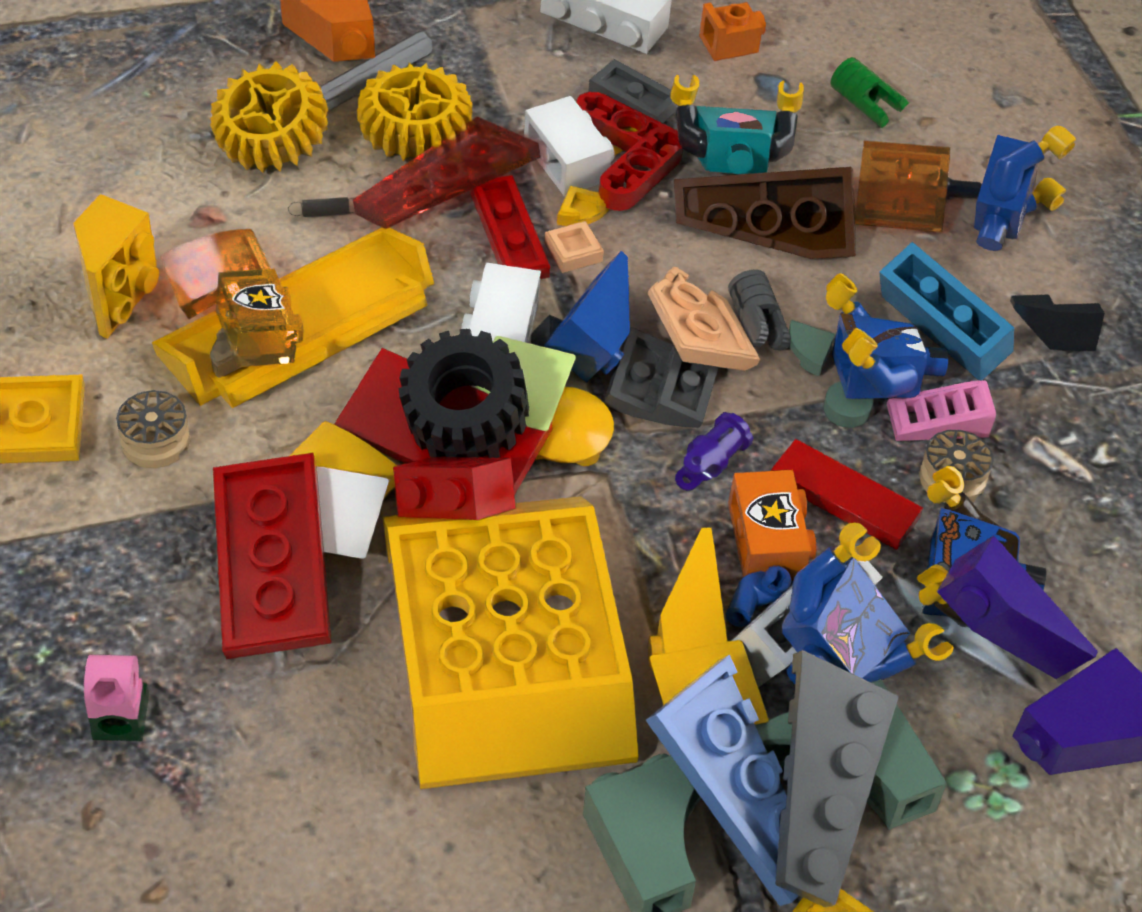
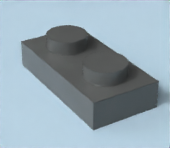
[588,59,679,123]

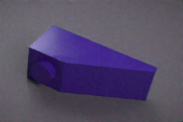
[937,535,1098,679]

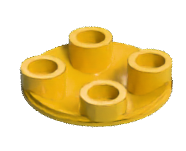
[536,387,614,466]

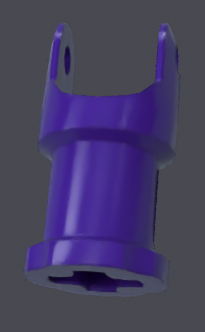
[675,412,753,491]

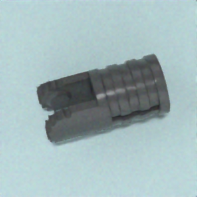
[728,269,791,351]

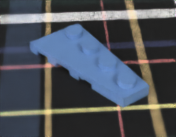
[646,654,799,906]

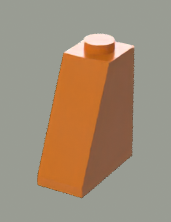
[280,0,375,62]

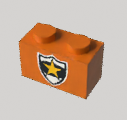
[728,470,816,581]

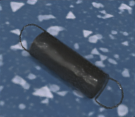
[288,197,363,217]

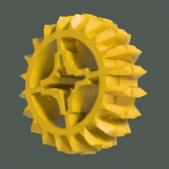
[210,61,328,173]
[357,62,473,162]

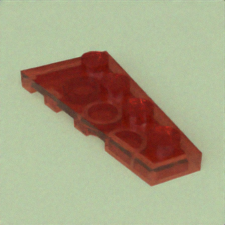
[352,116,541,229]

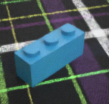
[879,242,1014,381]

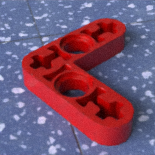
[576,92,683,211]

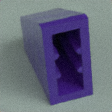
[1012,648,1142,775]

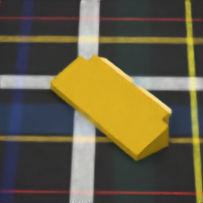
[152,226,435,408]

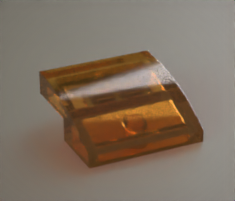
[855,140,951,232]
[160,228,279,319]

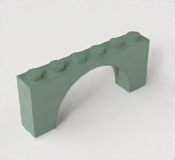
[583,679,947,912]

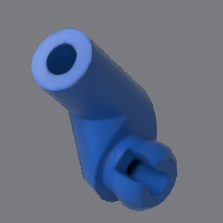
[725,566,791,627]

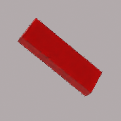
[470,175,550,279]
[771,438,923,550]

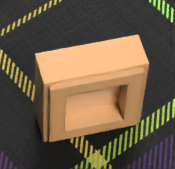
[544,221,604,273]

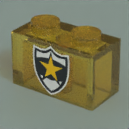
[216,268,304,367]

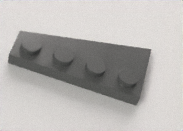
[775,650,899,908]

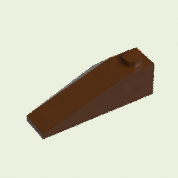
[674,167,856,259]

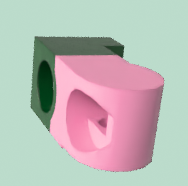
[84,655,149,741]

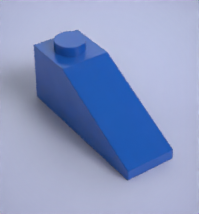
[544,251,630,383]

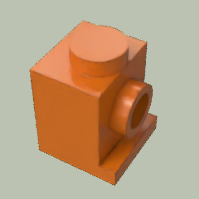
[699,2,766,61]

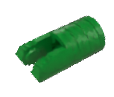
[830,57,909,128]

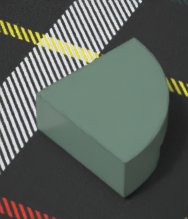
[789,320,835,376]

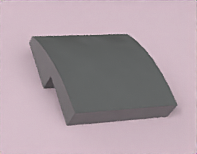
[603,327,718,428]

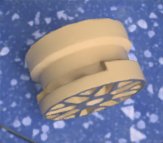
[116,390,190,469]
[919,430,994,503]

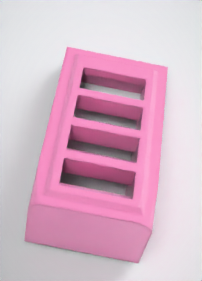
[887,380,996,441]

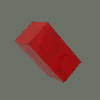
[393,457,515,520]

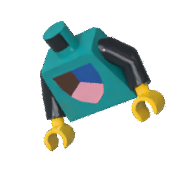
[670,75,804,175]

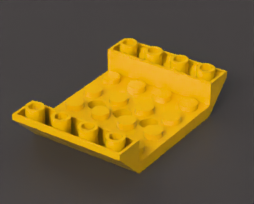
[383,496,639,789]

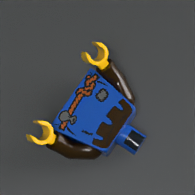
[917,466,1046,627]

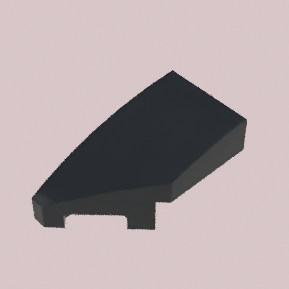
[1010,294,1105,351]

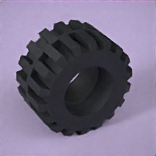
[399,329,529,458]

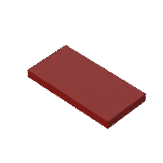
[334,348,553,495]
[213,452,332,659]

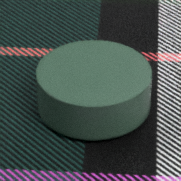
[823,381,873,428]

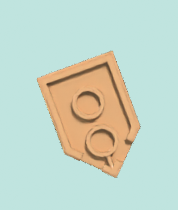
[647,267,760,371]

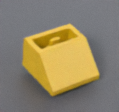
[73,194,159,339]

